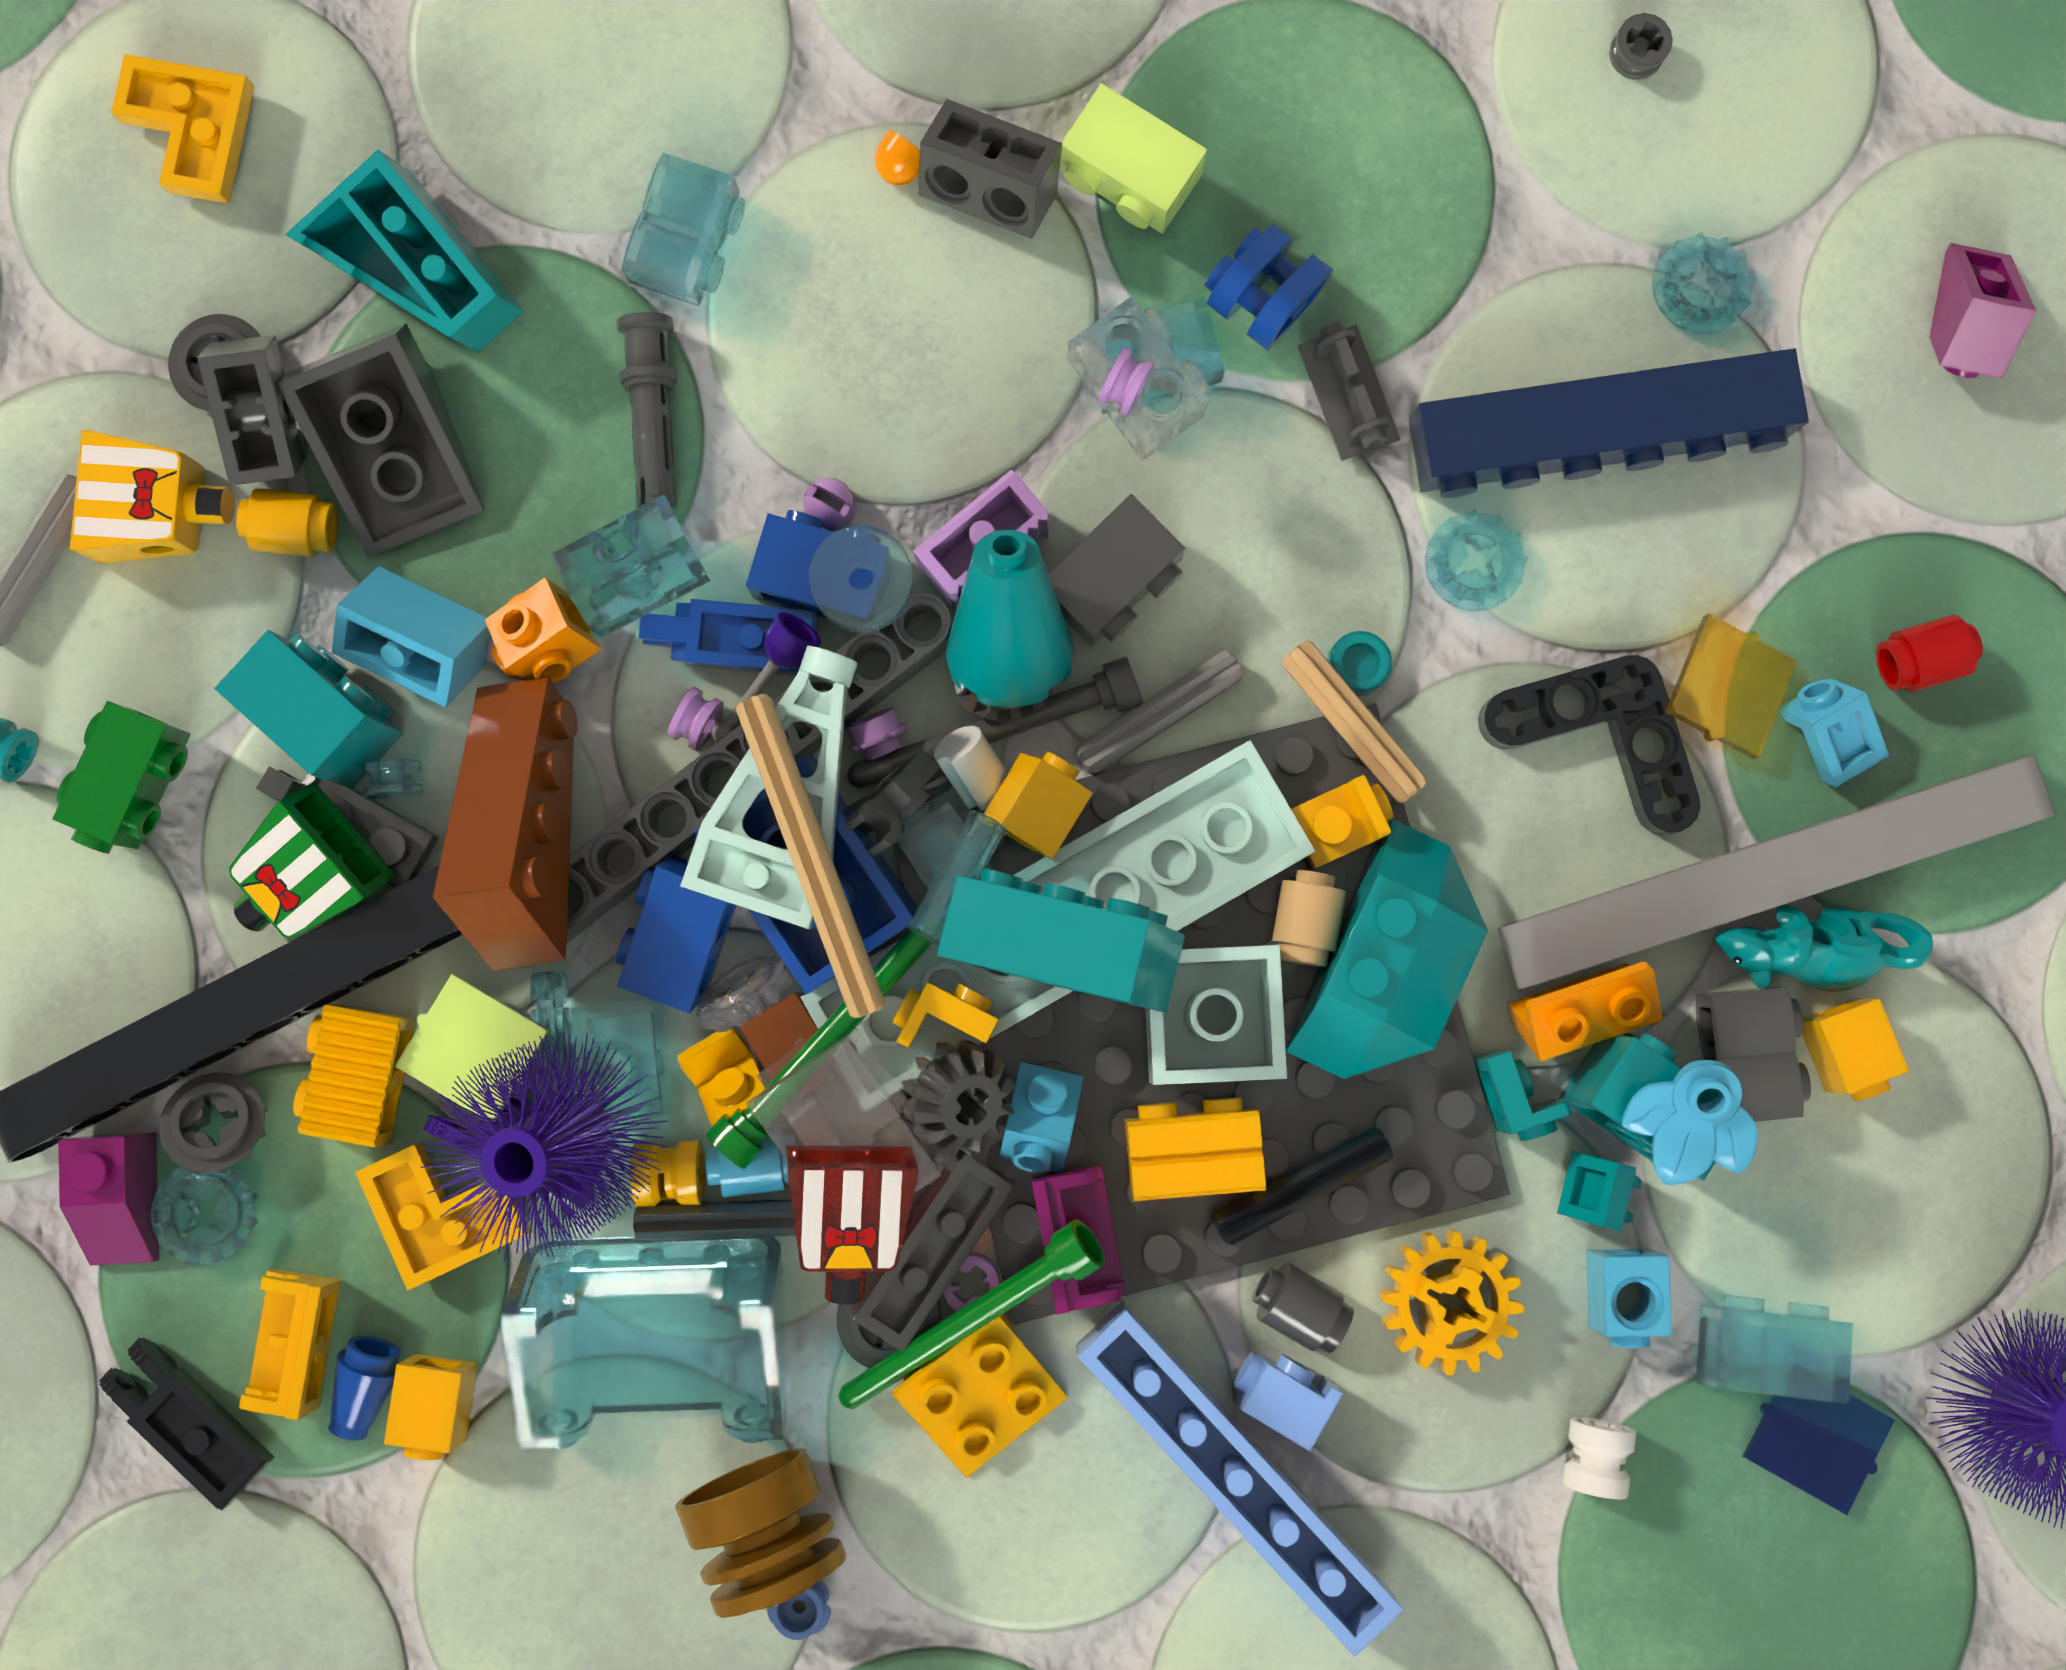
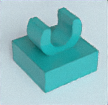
[1557,1151,1642,1231]

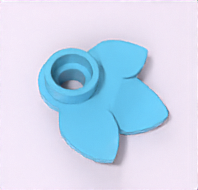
[1621,1060,1758,1185]

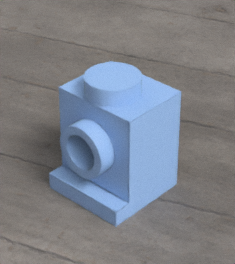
[1233,1352,1343,1451]

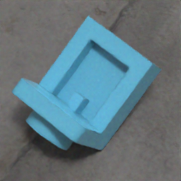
[999,1062,1084,1173]

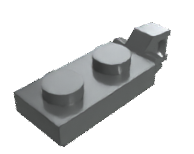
[256,766,439,888]

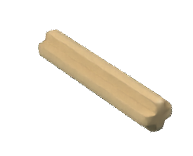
[1282,640,1427,804]

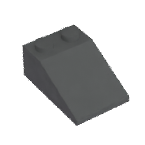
[277,323,485,558]

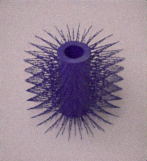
[420,1031,668,1263]
[1926,1308,2066,1529]

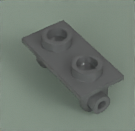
[1298,321,1400,462]

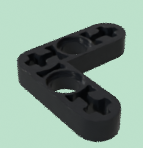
[1478,655,1700,835]

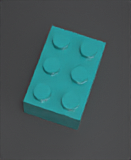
[937,869,1185,1013]

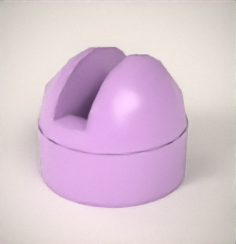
[804,478,855,531]

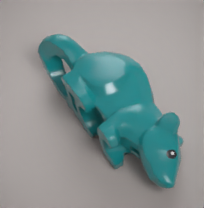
[1715,905,1933,992]

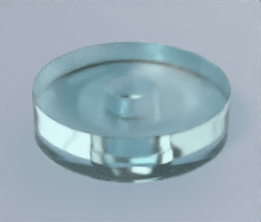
[809,525,914,632]

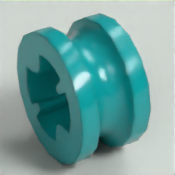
[0,718,38,783]

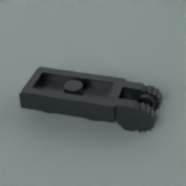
[99,1337,275,1511]

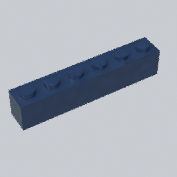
[1409,348,1809,498]

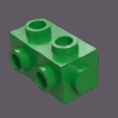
[52,701,191,854]

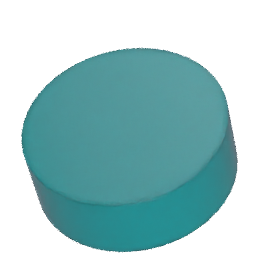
[1327,631,1392,696]

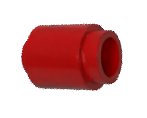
[1876,615,1983,692]

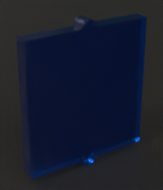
[1742,1362,1895,1515]

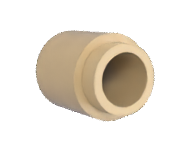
[1272,870,1346,967]

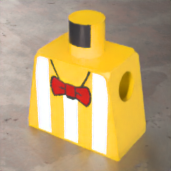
[70,430,235,563]

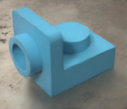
[1779,679,1889,788]

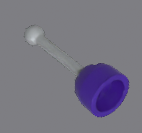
[711,612,821,743]

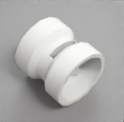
[1562,1417,1637,1500]

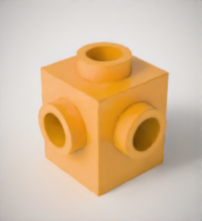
[485,577,602,684]

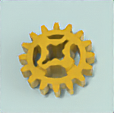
[1378,1229,1525,1376]

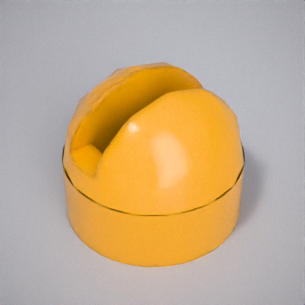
[874,130,920,186]

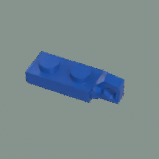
[638,599,819,675]

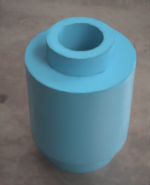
[705,1125,800,1197]

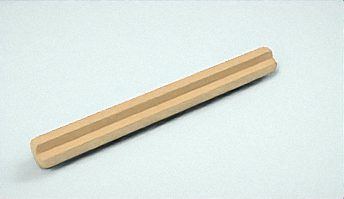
[736,694,885,1018]

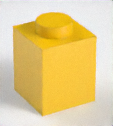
[981,751,1093,859]
[1802,998,1910,1101]
[384,1354,478,1460]

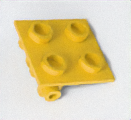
[891,1314,1068,1478]

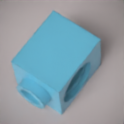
[1587,1249,1672,1348]

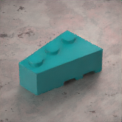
[285,150,524,352]

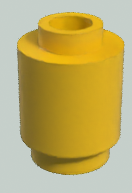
[236,488,339,558]

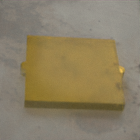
[1665,613,1797,759]

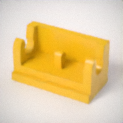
[239,1269,342,1420]

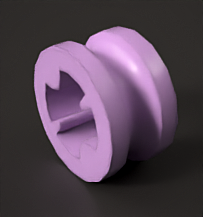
[1098,347,1155,416]
[667,687,724,752]
[943,1252,1000,1311]

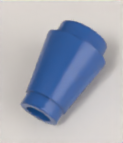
[328,1336,401,1441]

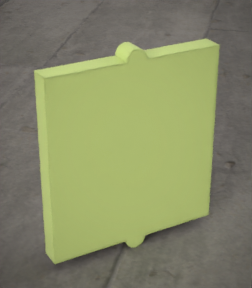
[395,974,550,1122]

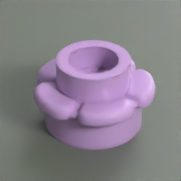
[847,707,907,760]

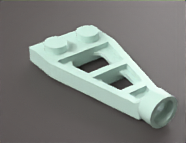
[680,646,858,929]

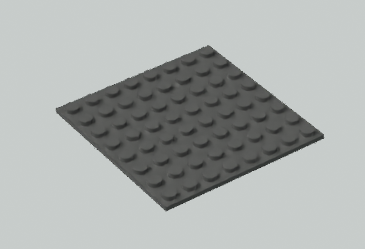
[893,703,1511,1325]

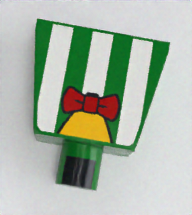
[229,781,395,939]

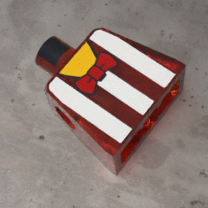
[785,1145,918,1305]

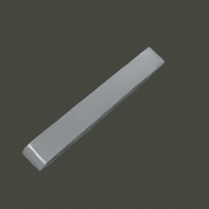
[1497,754,2057,989]

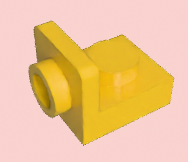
[1291,774,1394,870]
[677,1025,769,1126]

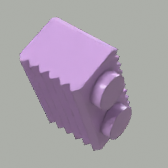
[912,470,1049,609]

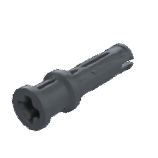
[617,312,677,510]

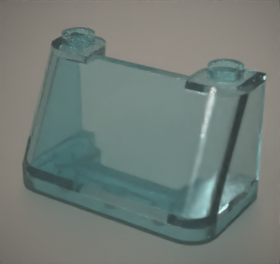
[500,1237,787,1450]

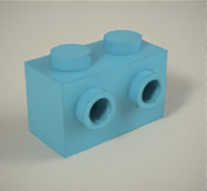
[331,566,490,707]

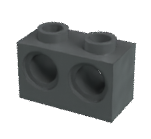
[919,99,1062,239]

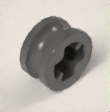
[1609,13,1673,80]

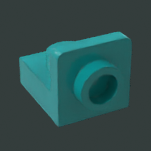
[1473,1050,1572,1141]

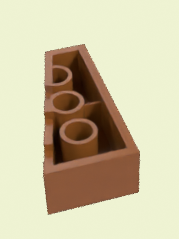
[433,676,577,971]

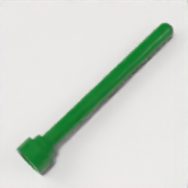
[706,912,944,1169]
[838,1219,1105,1409]

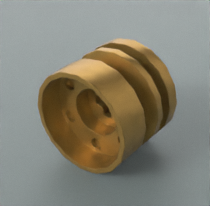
[675,1448,847,1618]

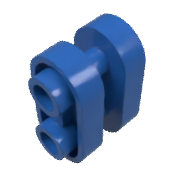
[1204,224,1334,351]

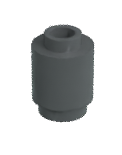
[1252,1263,1354,1353]

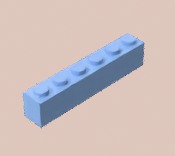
[1076,1300,1403,1657]

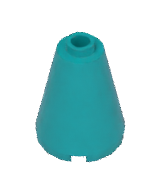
[946,530,1074,708]

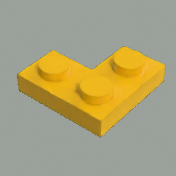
[111,54,255,204]
[355,1143,532,1291]

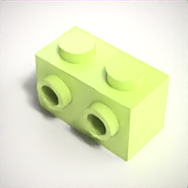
[1060,83,1208,234]

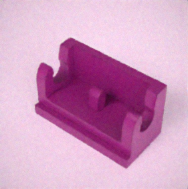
[1032,1164,1126,1315]

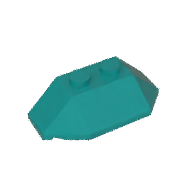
[1286,819,1488,1079]

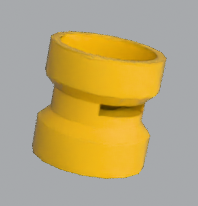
[630,1140,705,1207]

